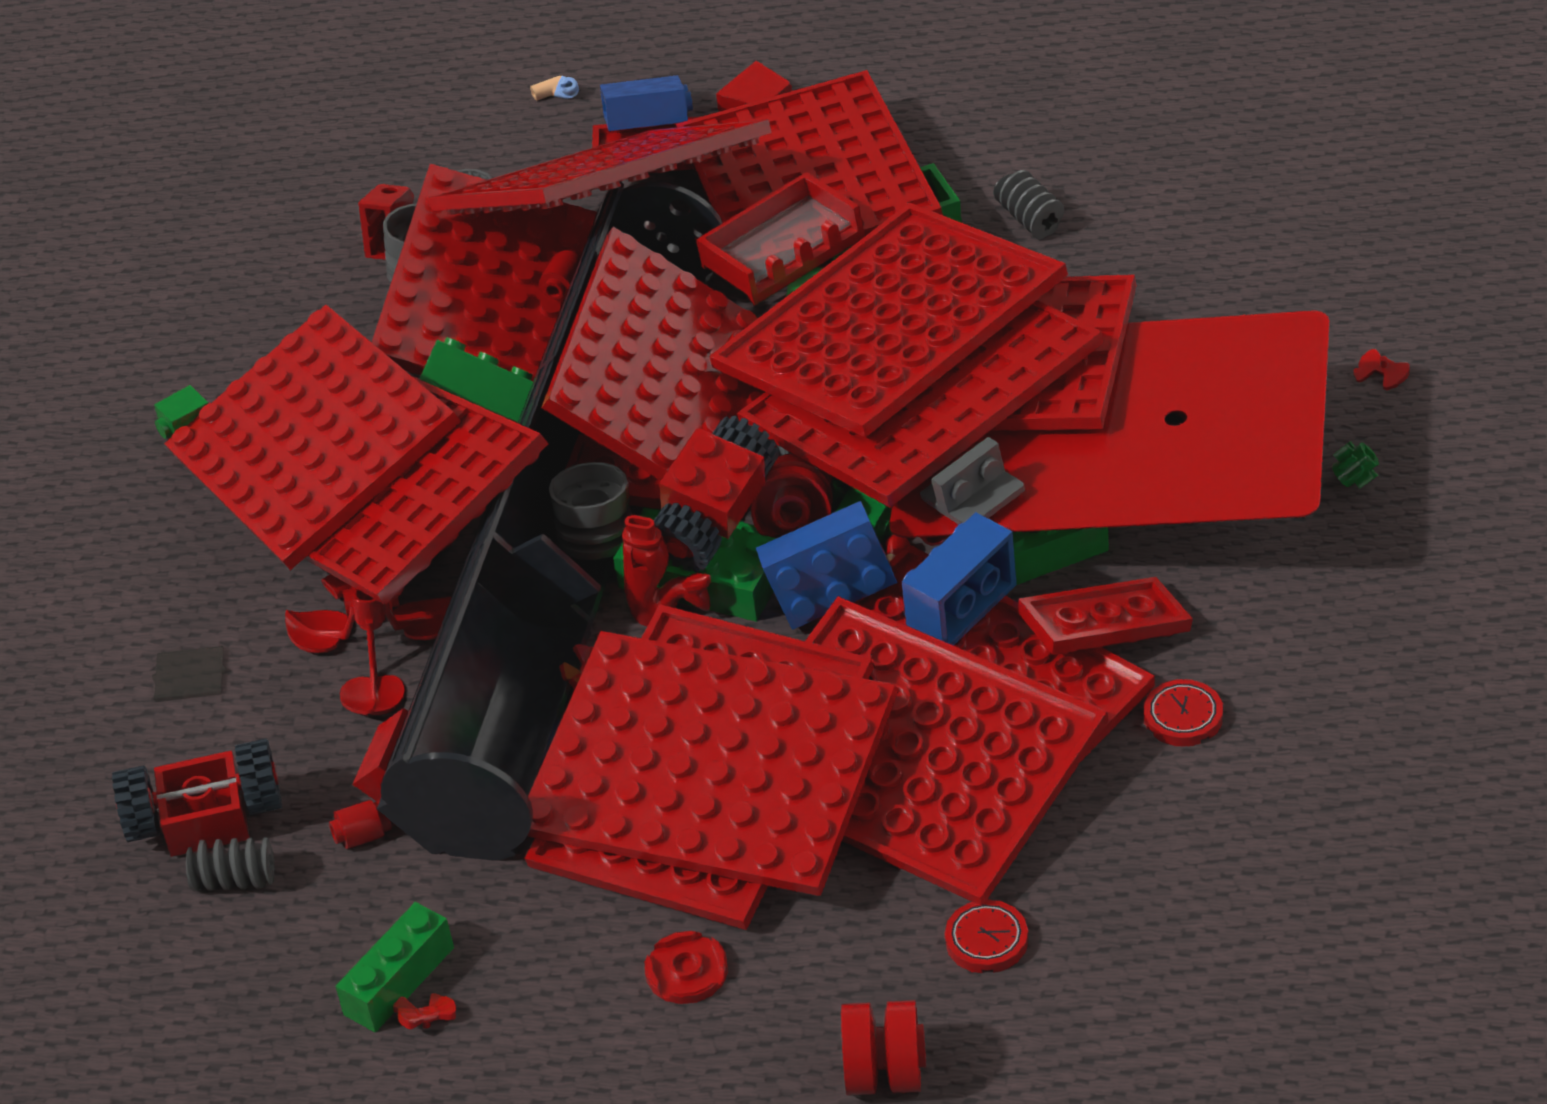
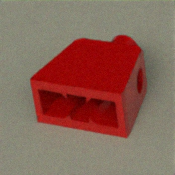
[716,61,792,112]
[358,184,414,260]

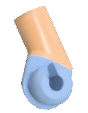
[530,76,579,101]

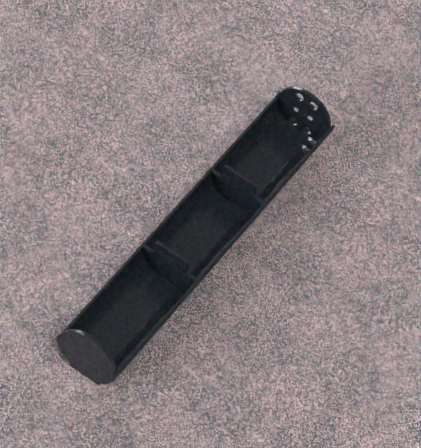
[377,182,723,861]

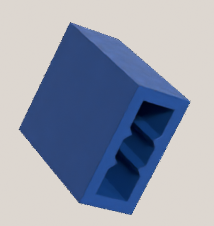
[600,75,693,131]

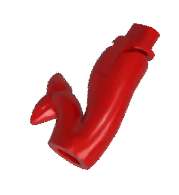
[622,515,711,626]

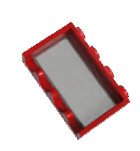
[696,172,865,306]

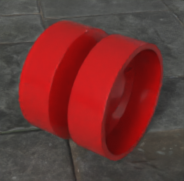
[751,453,834,538]
[841,1000,926,1096]

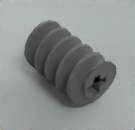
[993,170,1065,240]
[186,837,275,891]

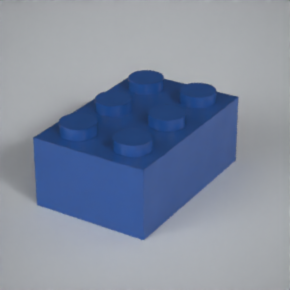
[756,501,898,630]
[902,512,1017,646]

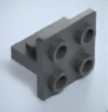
[920,437,1025,525]

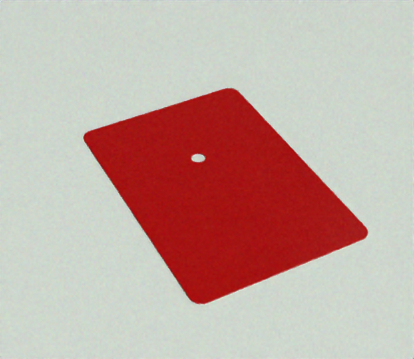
[889,310,1330,538]

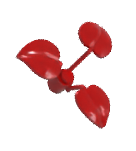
[285,588,451,715]

